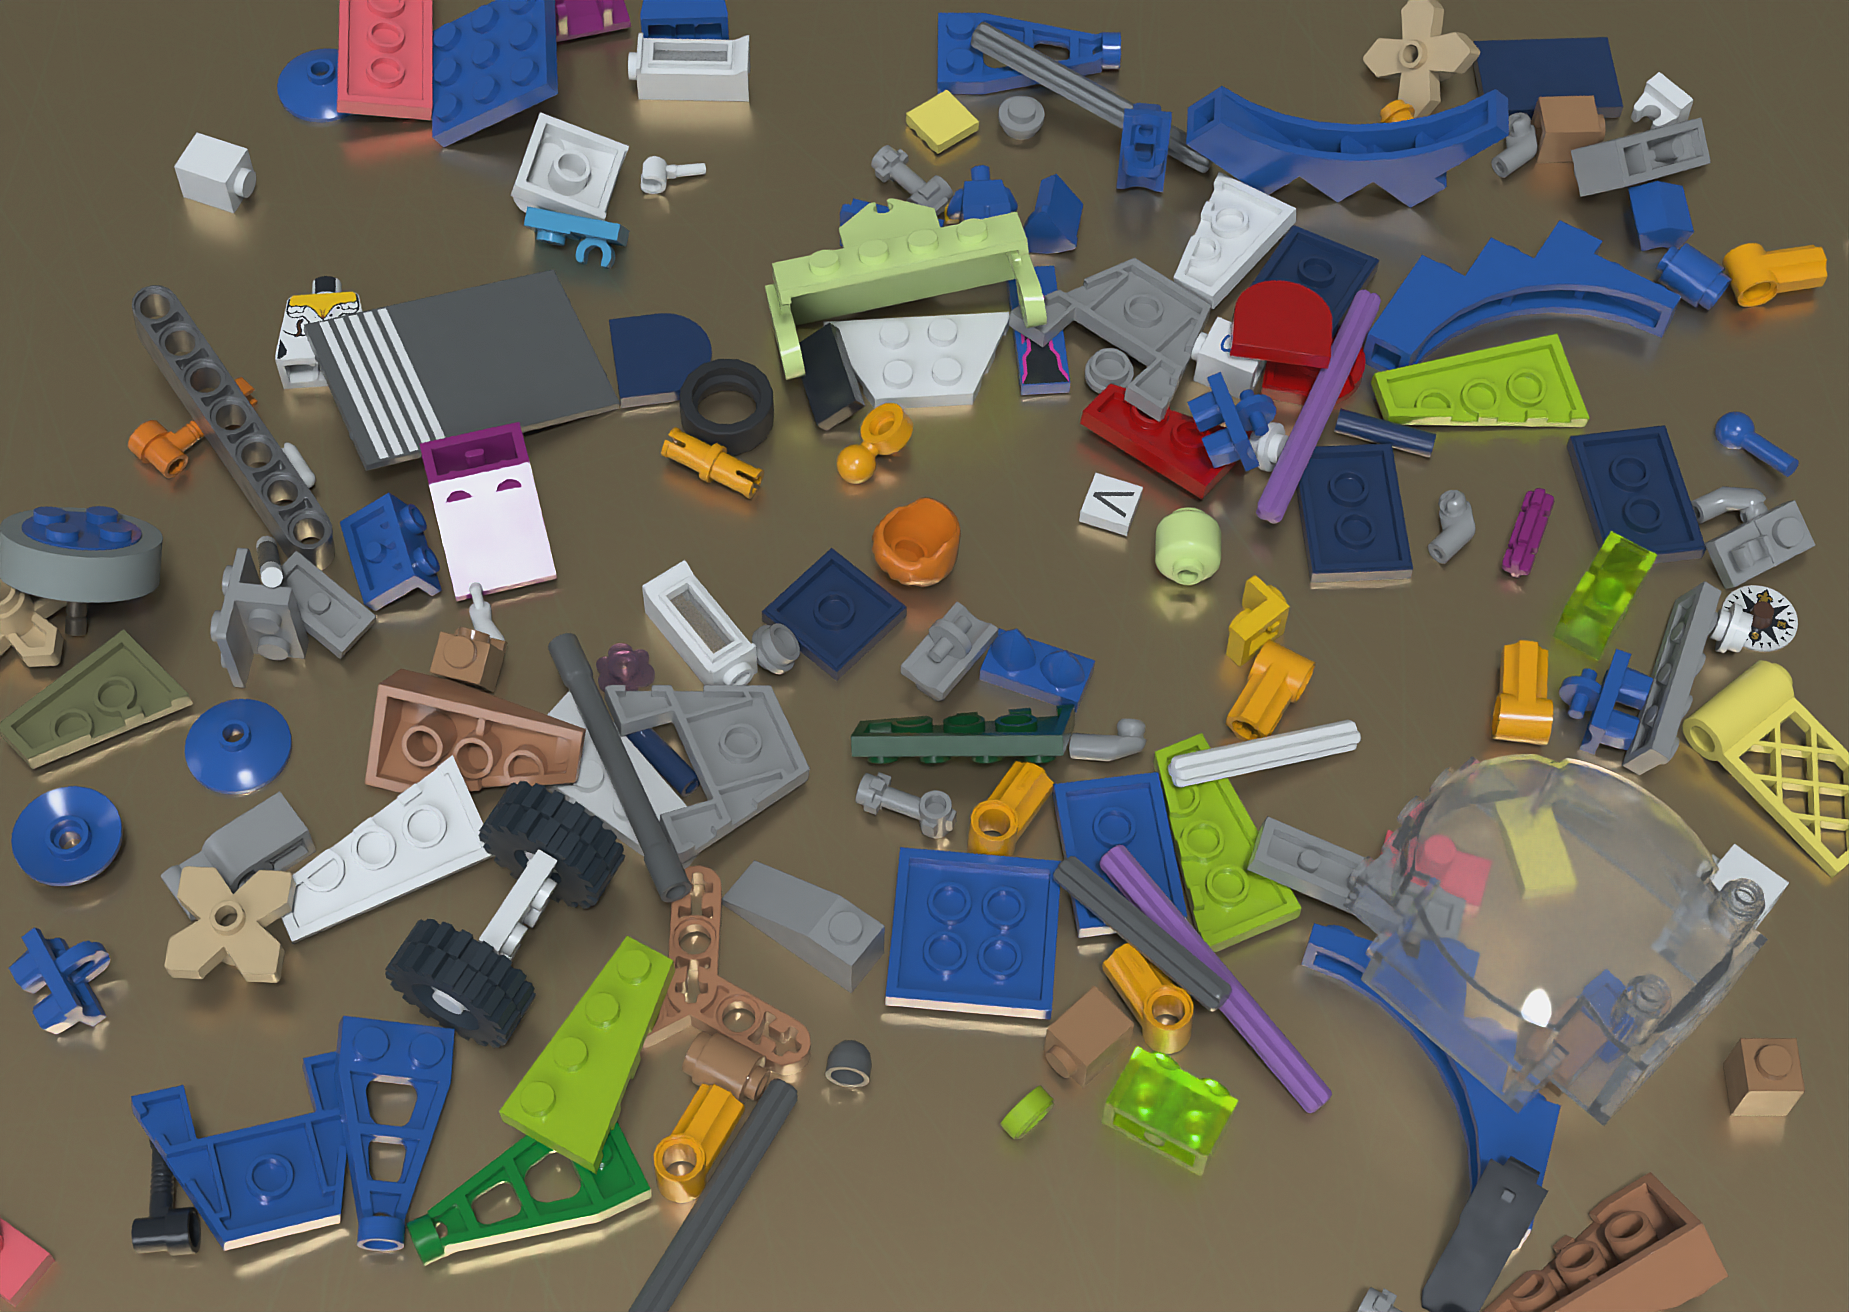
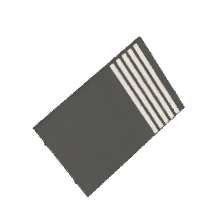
[304,269,620,471]

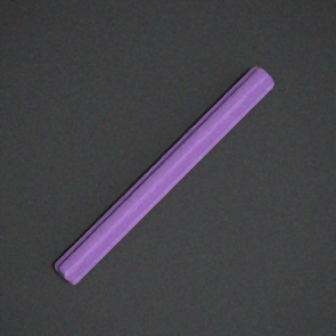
[1256,289,1381,523]
[1100,844,1332,1114]

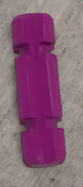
[1501,488,1555,578]

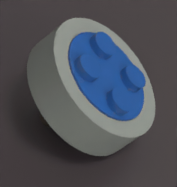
[0,506,163,636]

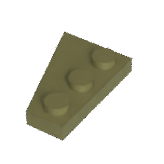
[0,629,193,769]

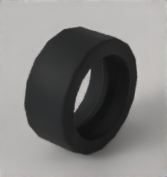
[680,359,774,456]

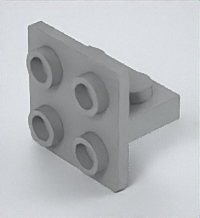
[211,548,309,688]

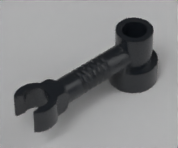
[131,1139,201,1256]

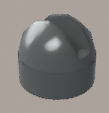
[825,1040,872,1087]

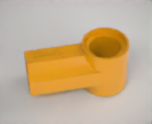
[1722,243,1828,307]
[1225,639,1316,741]
[1492,640,1553,746]
[967,761,1054,857]
[1102,942,1193,1054]
[653,1083,745,1203]

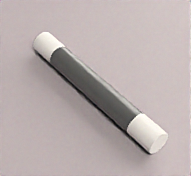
[256,536,283,588]

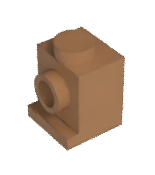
[429,627,508,692]

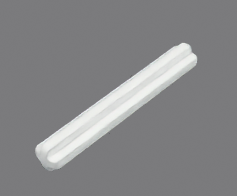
[1168,720,1361,787]

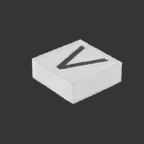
[1079,473,1143,536]

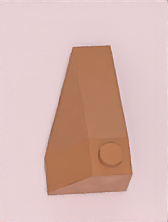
[365,669,586,793]
[1482,1172,1728,1312]

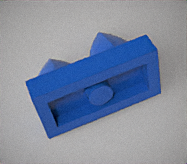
[979,628,1095,713]

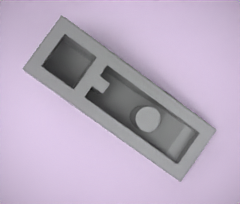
[1571,118,1711,197]
[722,860,885,993]

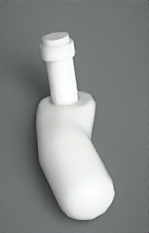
[281,442,316,488]
[469,582,505,641]

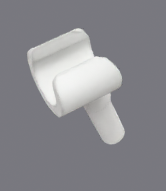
[641,156,706,194]

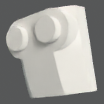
[511,112,629,221]

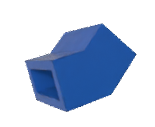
[1628,181,1694,251]

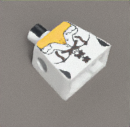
[275,276,362,389]

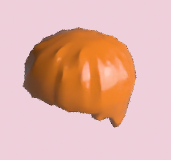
[872,497,961,588]

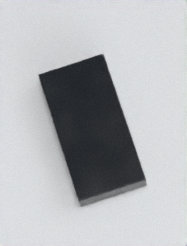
[799,323,865,431]

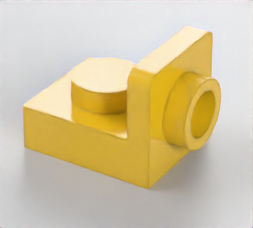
[1226,575,1290,667]

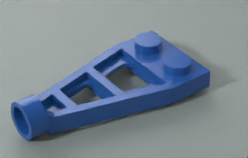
[937,13,1121,95]
[334,1016,455,1251]

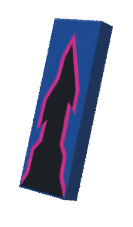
[1006,266,1070,395]

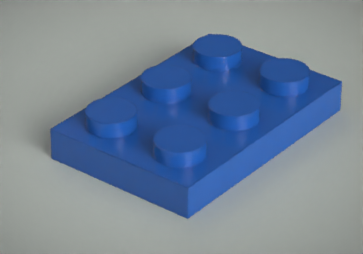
[1052,772,1188,938]

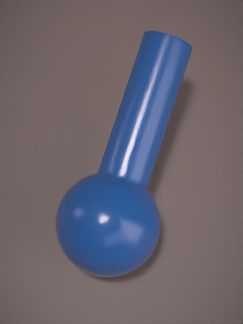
[1715,411,1799,477]

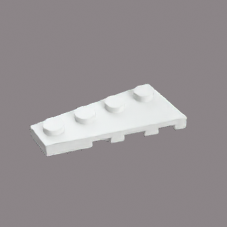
[544,691,699,869]
[281,755,495,944]

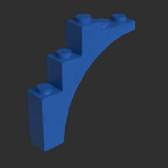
[1186,86,1509,208]
[1363,220,1681,372]
[1301,923,1561,1249]

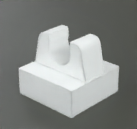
[1631,72,1694,130]

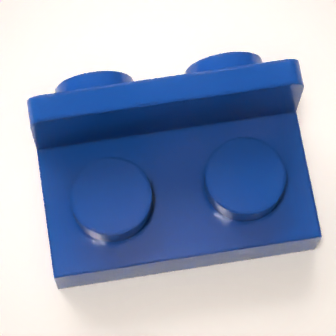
[340,493,442,611]

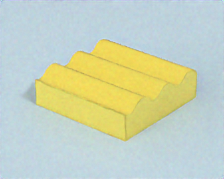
[906,90,979,154]

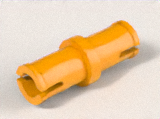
[661,427,764,499]

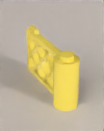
[1682,660,1849,878]

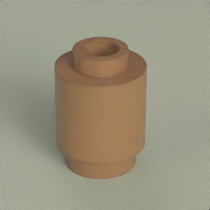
[682,1031,770,1104]

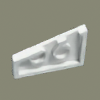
[1174,172,1296,309]

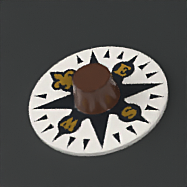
[1722,585,1798,652]

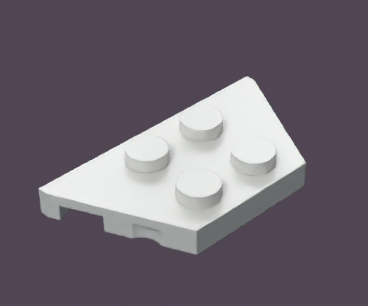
[824,312,1010,409]

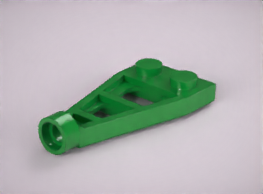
[406,1121,652,1266]

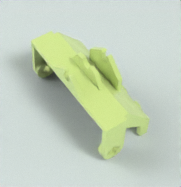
[765,198,1047,380]

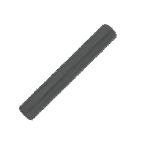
[1053,856,1232,1012]

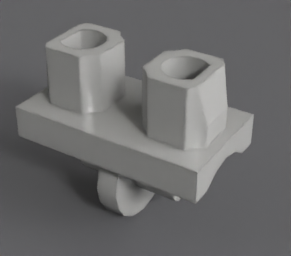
[901,602,999,701]

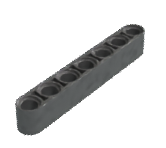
[132,285,335,571]

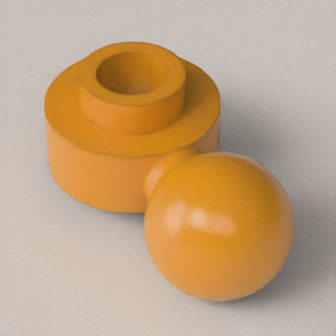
[836,403,913,484]

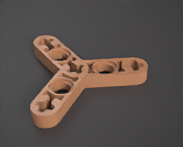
[641,865,811,1075]

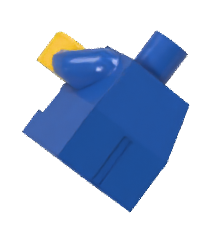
[944,165,1018,225]

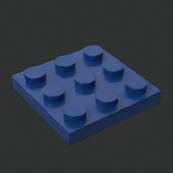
[432,0,558,147]
[885,847,1062,1020]

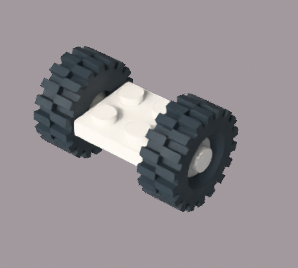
[385,781,625,1048]

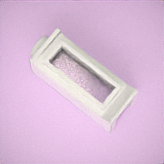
[628,33,751,102]
[642,560,758,685]

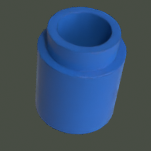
[1656,243,1732,311]

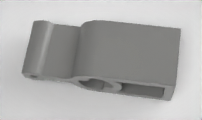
[161,791,316,921]

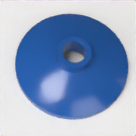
[277,48,351,123]
[185,699,292,795]
[11,786,123,886]

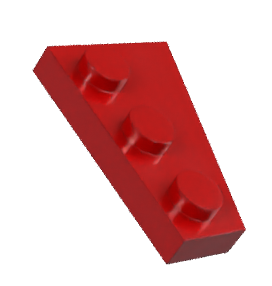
[1080,383,1253,499]

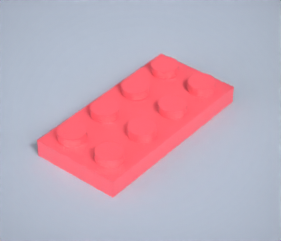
[337,0,432,120]

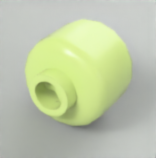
[1155,507,1221,585]

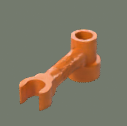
[128,377,258,478]

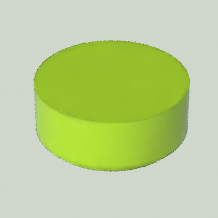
[1000,1085,1055,1140]

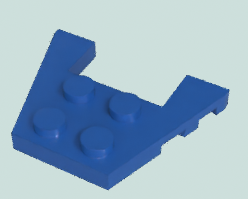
[131,1051,347,1251]

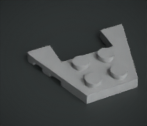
[1009,258,1211,422]
[604,685,810,864]

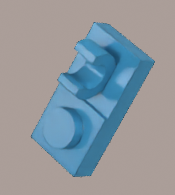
[524,206,630,269]

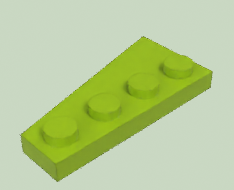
[1371,334,1590,427]
[1153,733,1302,952]
[499,936,675,1174]

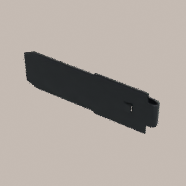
[1422,1156,1548,1312]

